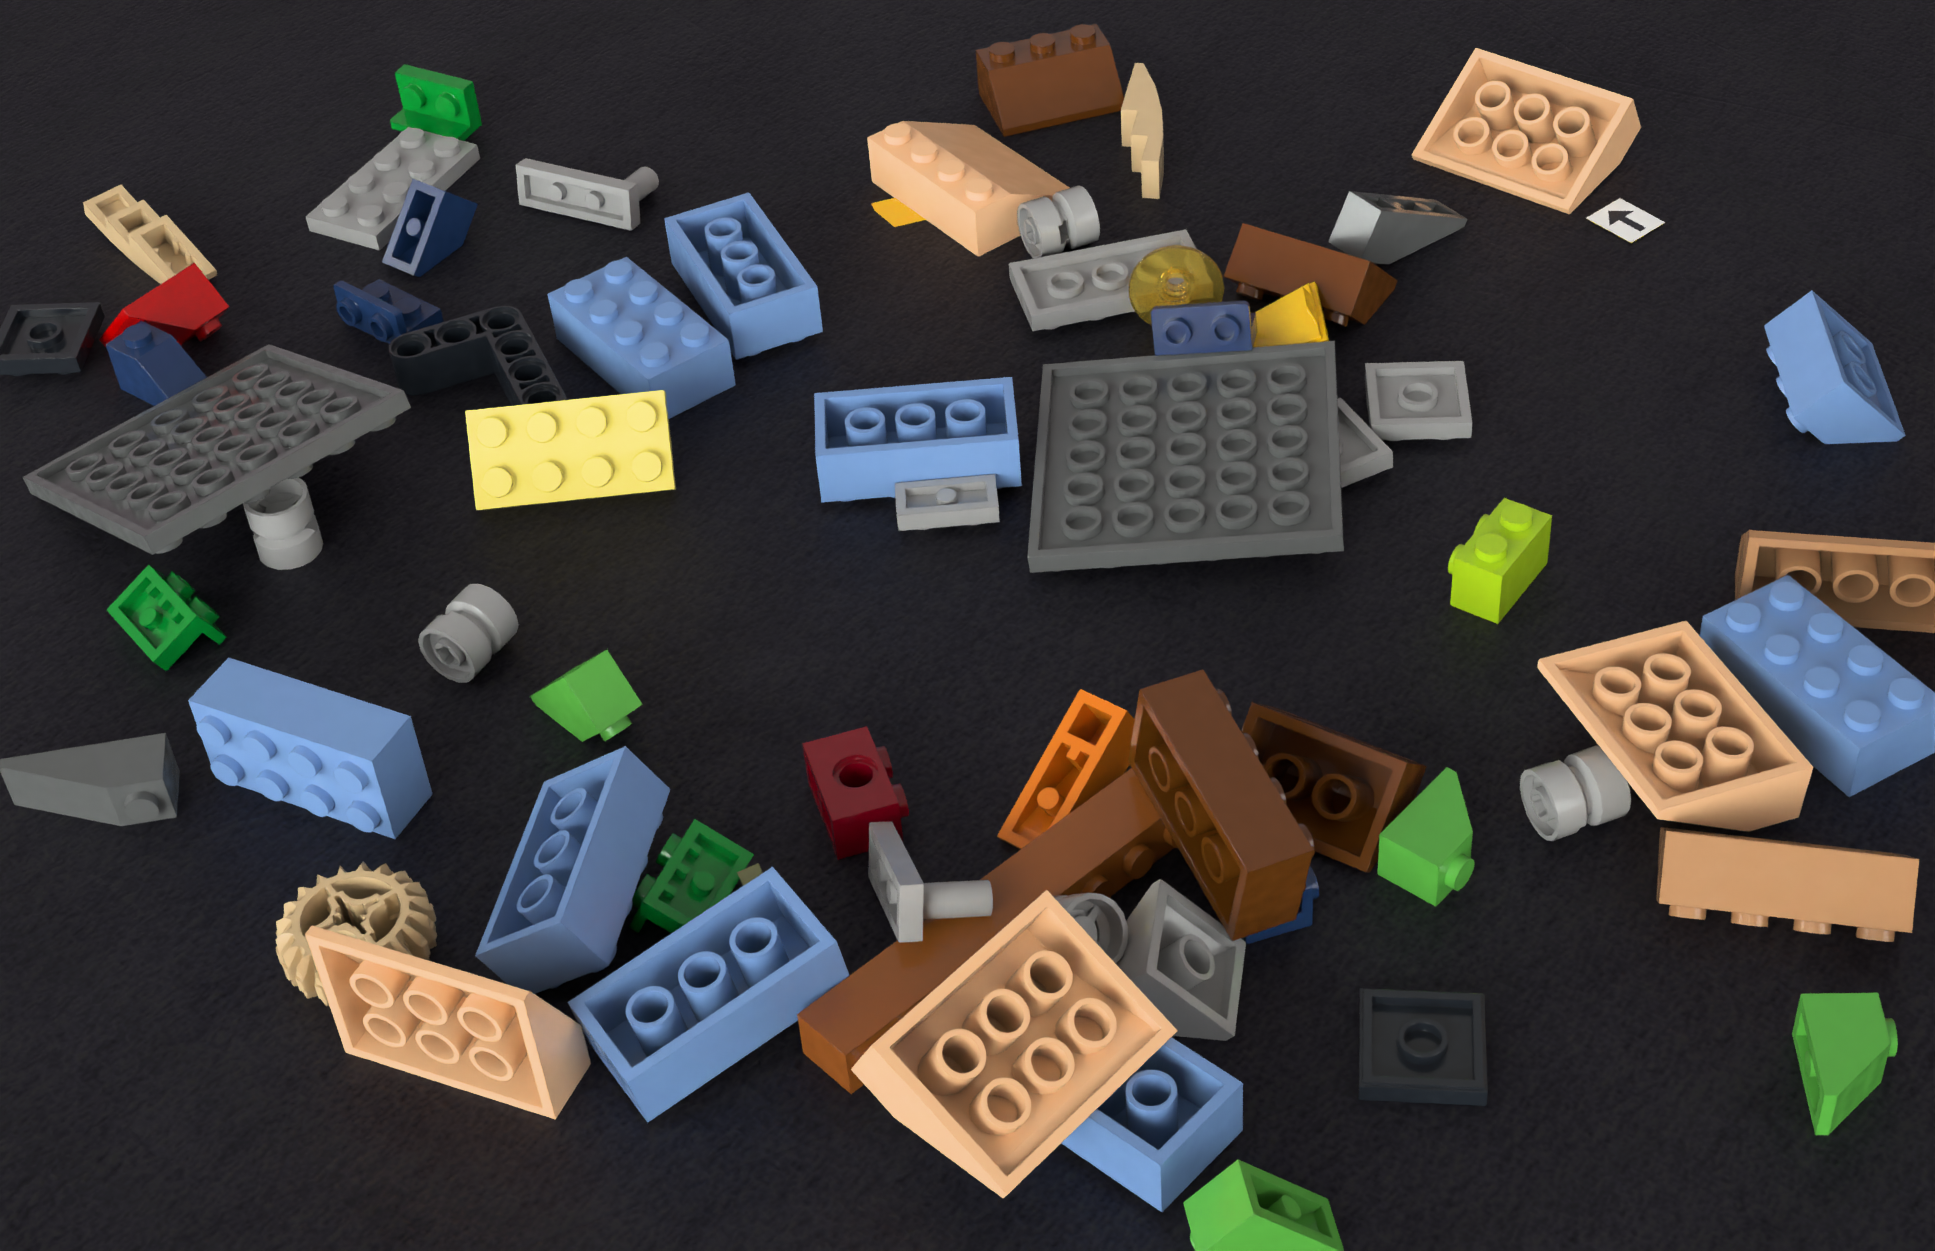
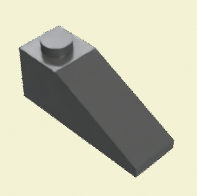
[1328,191,1468,264]
[0,733,180,826]

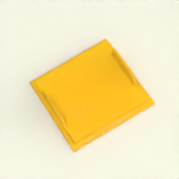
[1253,282,1329,347]

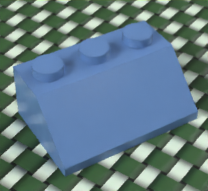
[1764,290,1906,444]

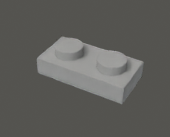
[895,474,1000,531]

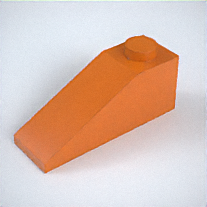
[997,689,1135,850]

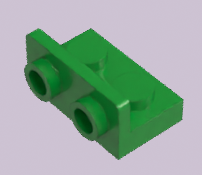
[390,64,482,141]
[107,565,227,671]
[628,819,754,934]

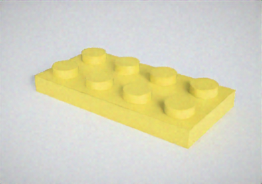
[465,390,676,510]

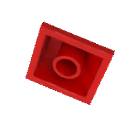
[99,262,229,347]

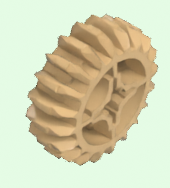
[276,862,437,1007]

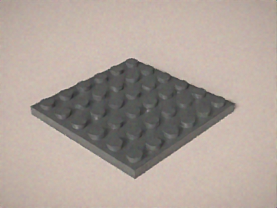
[1027,341,1344,573]
[23,344,411,555]

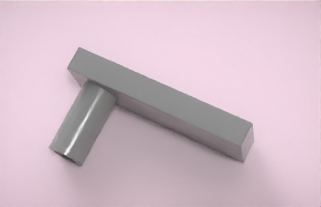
[516,158,659,231]
[868,822,993,943]

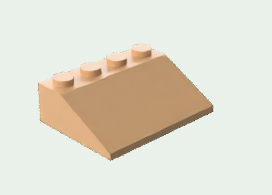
[1412,48,1641,214]
[867,121,1069,257]
[1537,621,1813,832]
[851,890,1178,1198]
[305,925,591,1119]

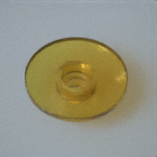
[1129,245,1224,325]

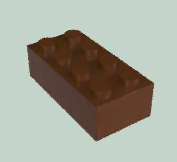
[1128,669,1315,941]

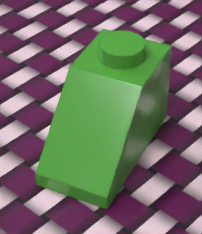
[530,650,643,742]
[1377,767,1474,907]
[1792,993,1898,1135]
[1183,1160,1344,1251]

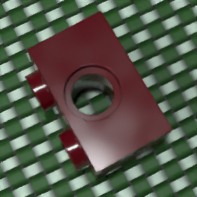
[802,726,909,860]

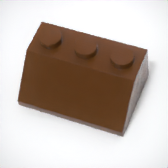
[976,24,1124,137]
[1223,223,1397,327]
[1241,702,1427,873]

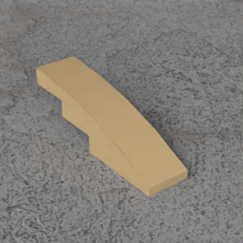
[1121,63,1164,199]
[83,185,217,284]

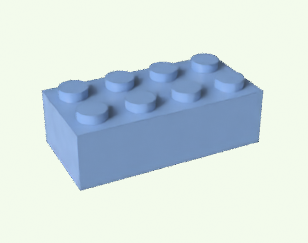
[664,193,823,360]
[548,257,736,419]
[814,377,1022,502]
[1700,575,1935,797]
[188,657,432,839]
[475,746,670,994]
[568,867,850,1122]
[1061,1037,1243,1212]

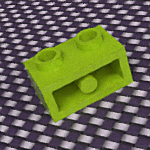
[1448,498,1552,624]

